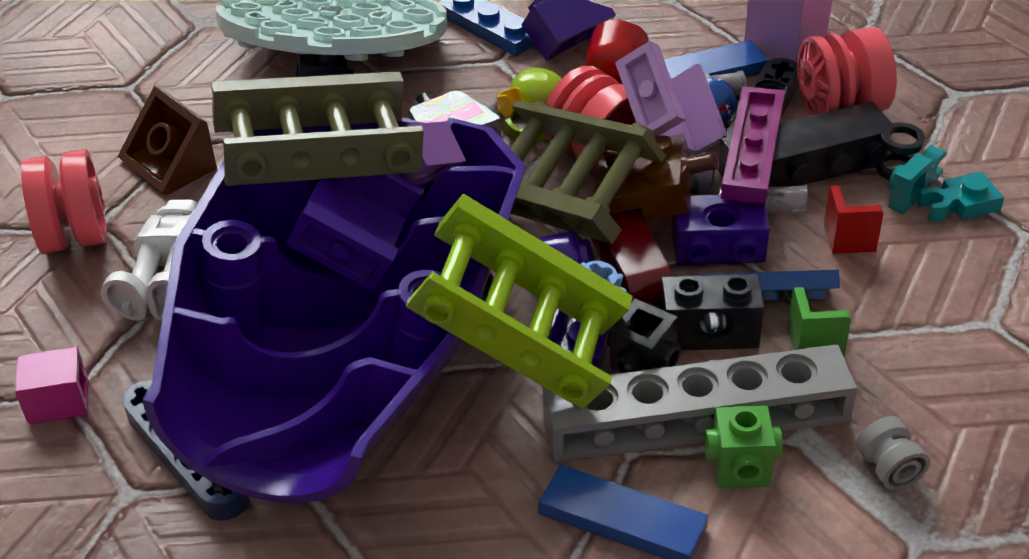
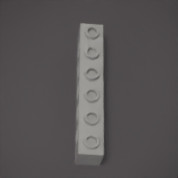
[543,344,857,463]

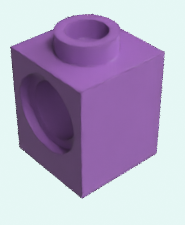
[397,121,466,187]

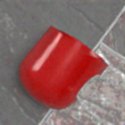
[585,19,649,84]

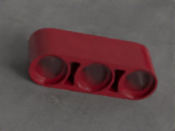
[591,209,673,305]

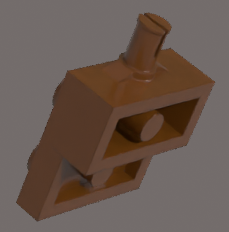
[593,134,718,222]

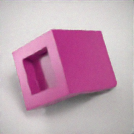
[15,347,89,424]

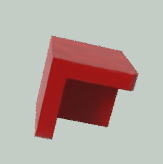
[823,185,884,254]

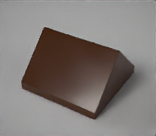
[117,85,217,195]

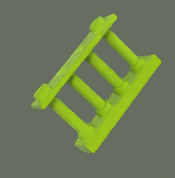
[405,194,633,409]

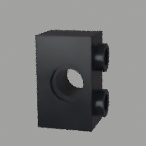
[660,274,764,351]

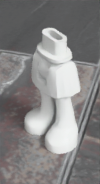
[101,200,198,321]

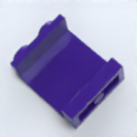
[285,174,424,291]

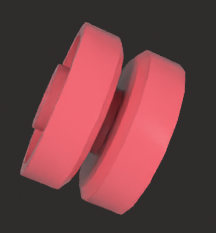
[21,149,107,254]

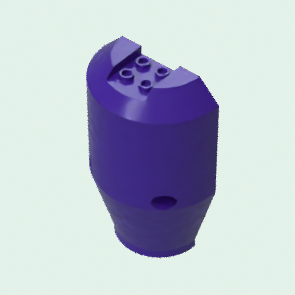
[143,117,526,503]

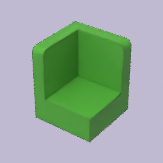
[788,287,851,357]

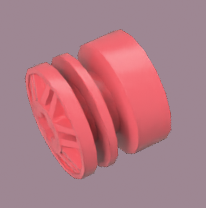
[797,26,897,116]
[545,66,636,171]

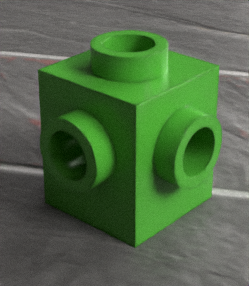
[704,406,783,489]

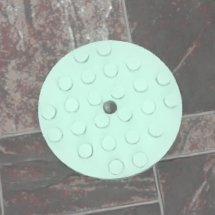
[216,0,447,61]

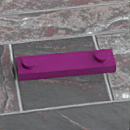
[721,86,785,204]

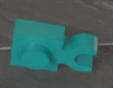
[888,145,947,214]
[917,171,1004,221]

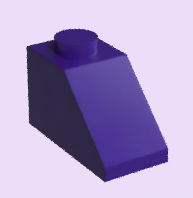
[521,0,616,61]

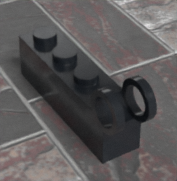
[718,101,925,194]

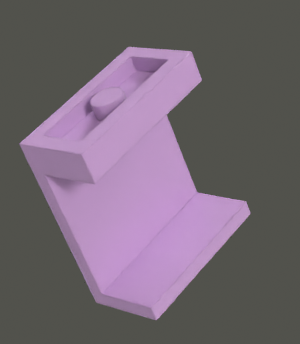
[615,41,728,156]

